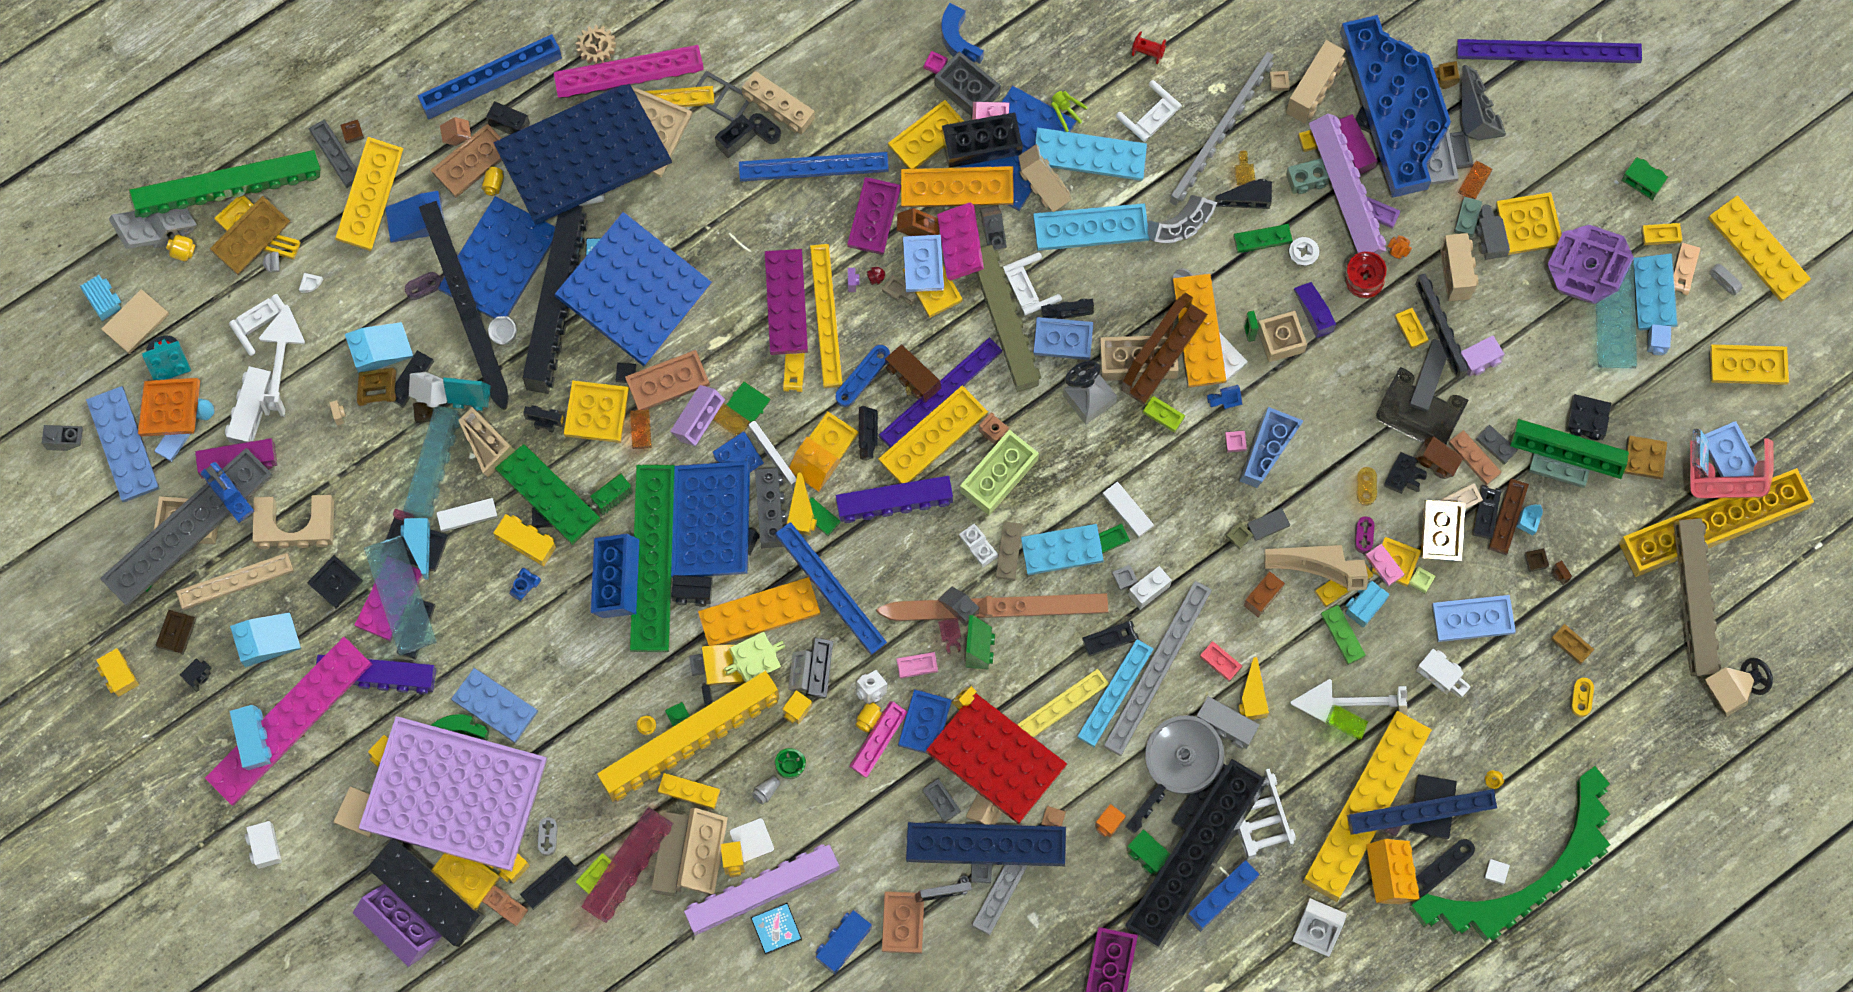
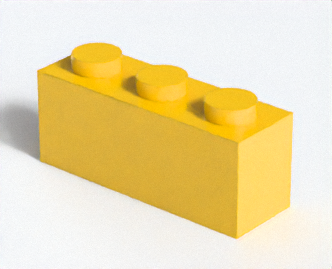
[493,514,556,567]

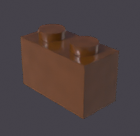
[1415,436,1464,479]

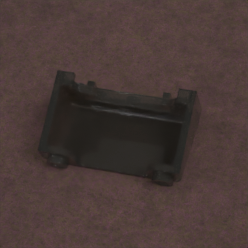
[1376,367,1469,445]

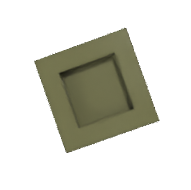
[1226,522,1254,550]

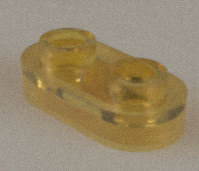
[1357,467,1377,506]

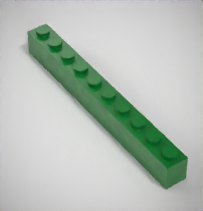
[129,150,321,218]

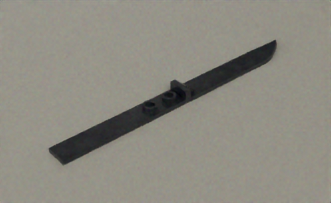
[419,201,509,410]

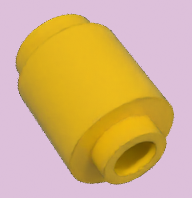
[481,167,504,196]
[855,703,882,733]

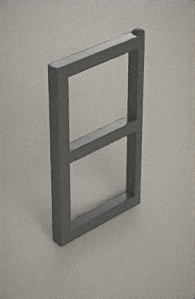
[695,71,750,121]

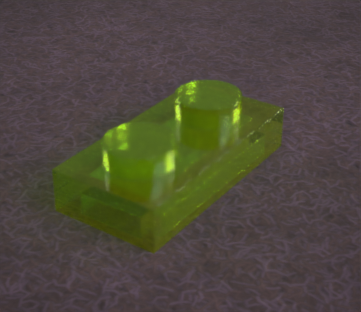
[1325,705,1368,740]

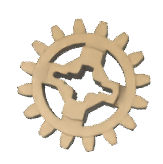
[576,25,616,64]

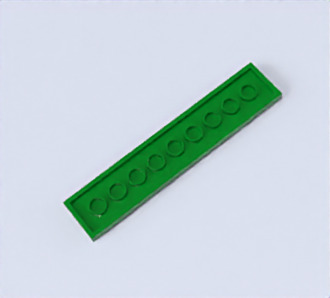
[630,465,675,652]

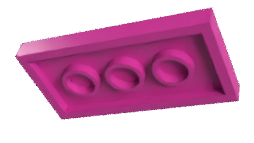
[937,202,984,281]
[355,557,423,642]

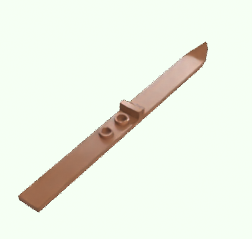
[876,593,1108,621]

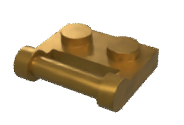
[357,368,396,406]

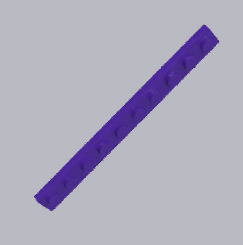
[1457,39,1642,63]

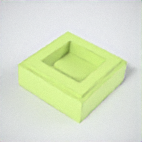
[1409,567,1435,593]

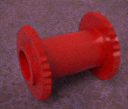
[1132,31,1166,64]

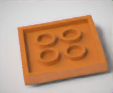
[138,378,200,437]

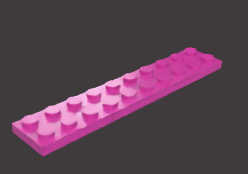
[205,637,372,806]

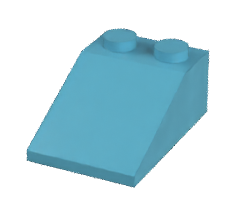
[345,322,413,373]
[230,613,301,668]

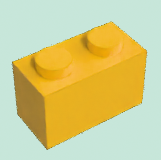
[96,648,139,697]
[720,841,745,877]

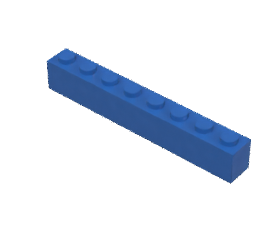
[417,34,562,120]

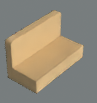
[966,793,1002,825]

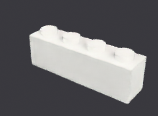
[225,366,272,444]

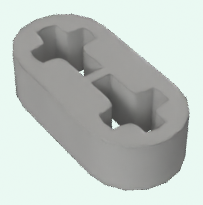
[1710,264,1743,295]
[538,817,558,856]

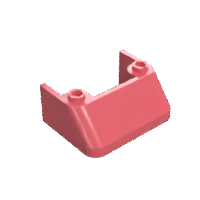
[1690,439,1774,499]

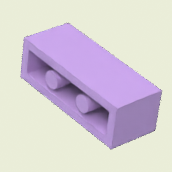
[670,385,725,446]

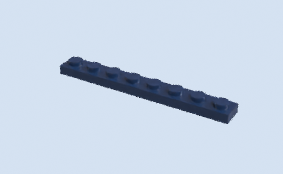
[1347,789,1497,835]

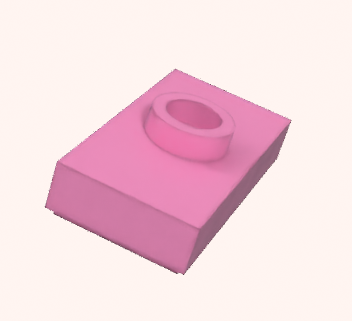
[896,652,938,679]

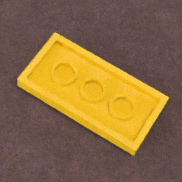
[888,100,964,169]
[1710,344,1789,385]

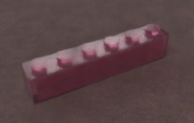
[581,807,674,923]

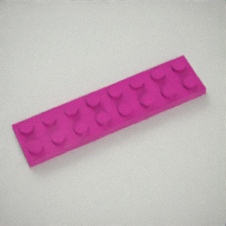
[553,45,704,98]

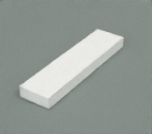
[749,421,796,490]

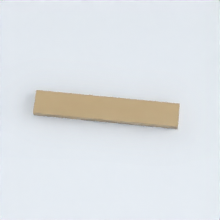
[176,553,294,610]

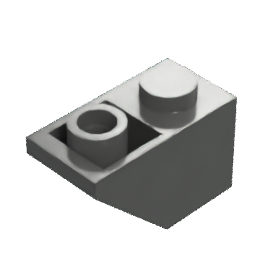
[980,205,1007,250]
[42,425,83,451]

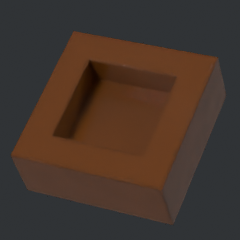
[340,119,364,144]
[1552,560,1572,585]

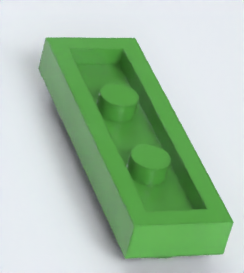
[1320,605,1366,665]

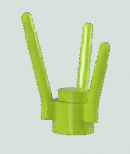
[1051,91,1088,132]

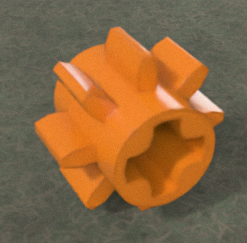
[1387,235,1412,259]

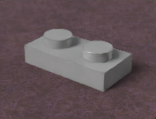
[788,650,812,692]

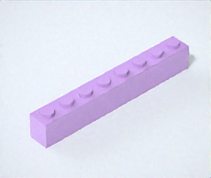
[1309,114,1387,255]
[684,844,840,936]

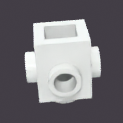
[856,670,887,704]

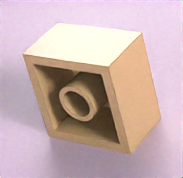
[1258,311,1307,363]

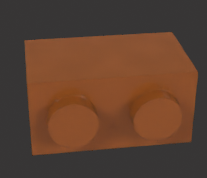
[1244,572,1285,618]

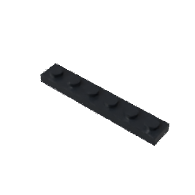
[1415,273,1468,380]

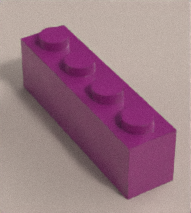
[195,438,278,479]

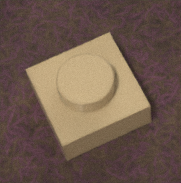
[330,400,346,426]

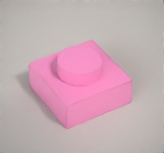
[1225,431,1247,453]

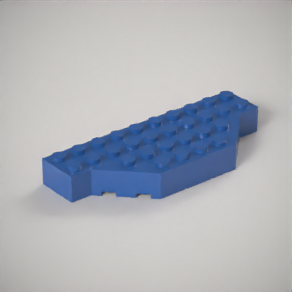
[1340,15,1451,198]

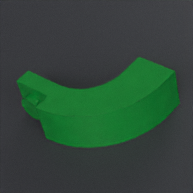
[431,714,490,741]

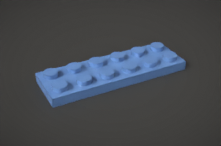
[86,386,160,503]

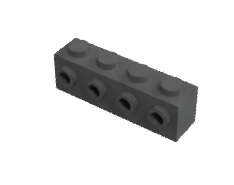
[755,468,786,549]

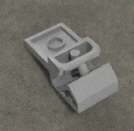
[109,208,197,249]

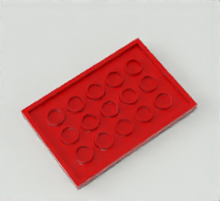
[926,693,1067,824]

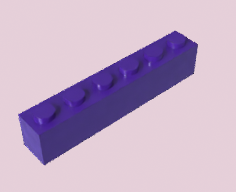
[836,476,953,523]
[316,655,436,694]

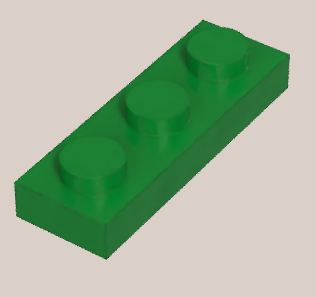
[1233,224,1293,253]

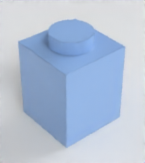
[1647,324,1671,355]

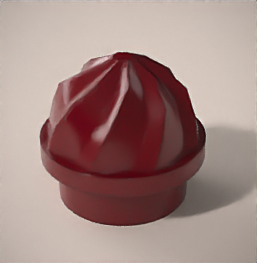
[866,267,885,285]

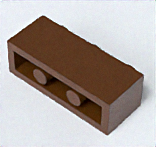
[885,344,942,403]

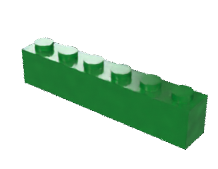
[1510,419,1629,479]

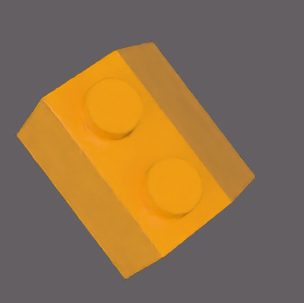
[789,437,841,492]

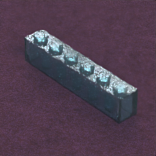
[403,406,461,519]

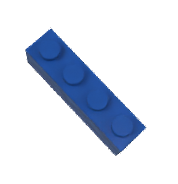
[1187,860,1260,932]

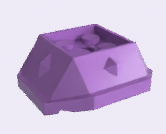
[1548,225,1634,304]

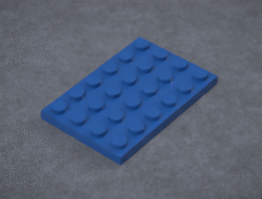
[959,85,1076,212]
[438,196,555,319]
[671,461,750,578]

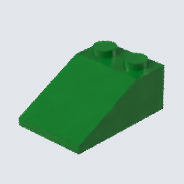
[965,615,995,670]

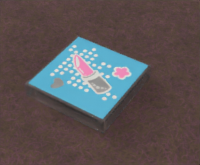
[1692,429,1709,478]

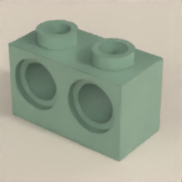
[1286,158,1330,194]

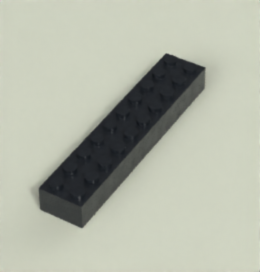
[522,205,588,394]
[1125,759,1267,950]

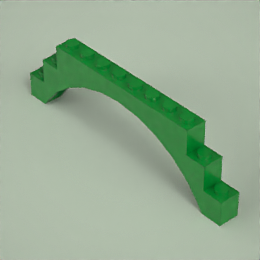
[1409,766,1611,942]

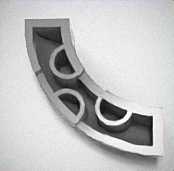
[1148,195,1217,243]

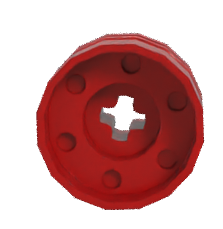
[1345,251,1387,299]

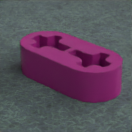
[1355,516,1375,554]

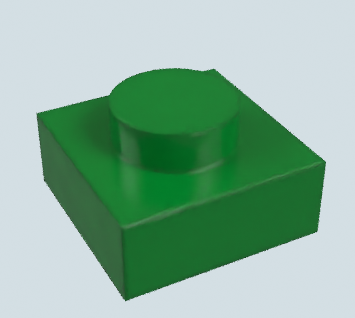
[665,702,690,727]

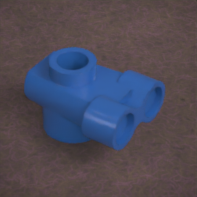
[509,568,541,601]

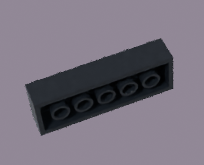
[367,838,486,947]

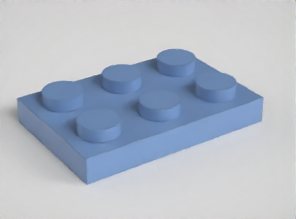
[1034,317,1093,360]

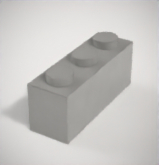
[1197,696,1259,749]

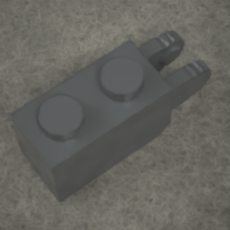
[1475,204,1510,260]

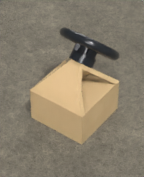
[1705,658,1773,717]

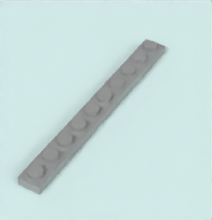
[1170,52,1274,206]
[1104,581,1212,756]

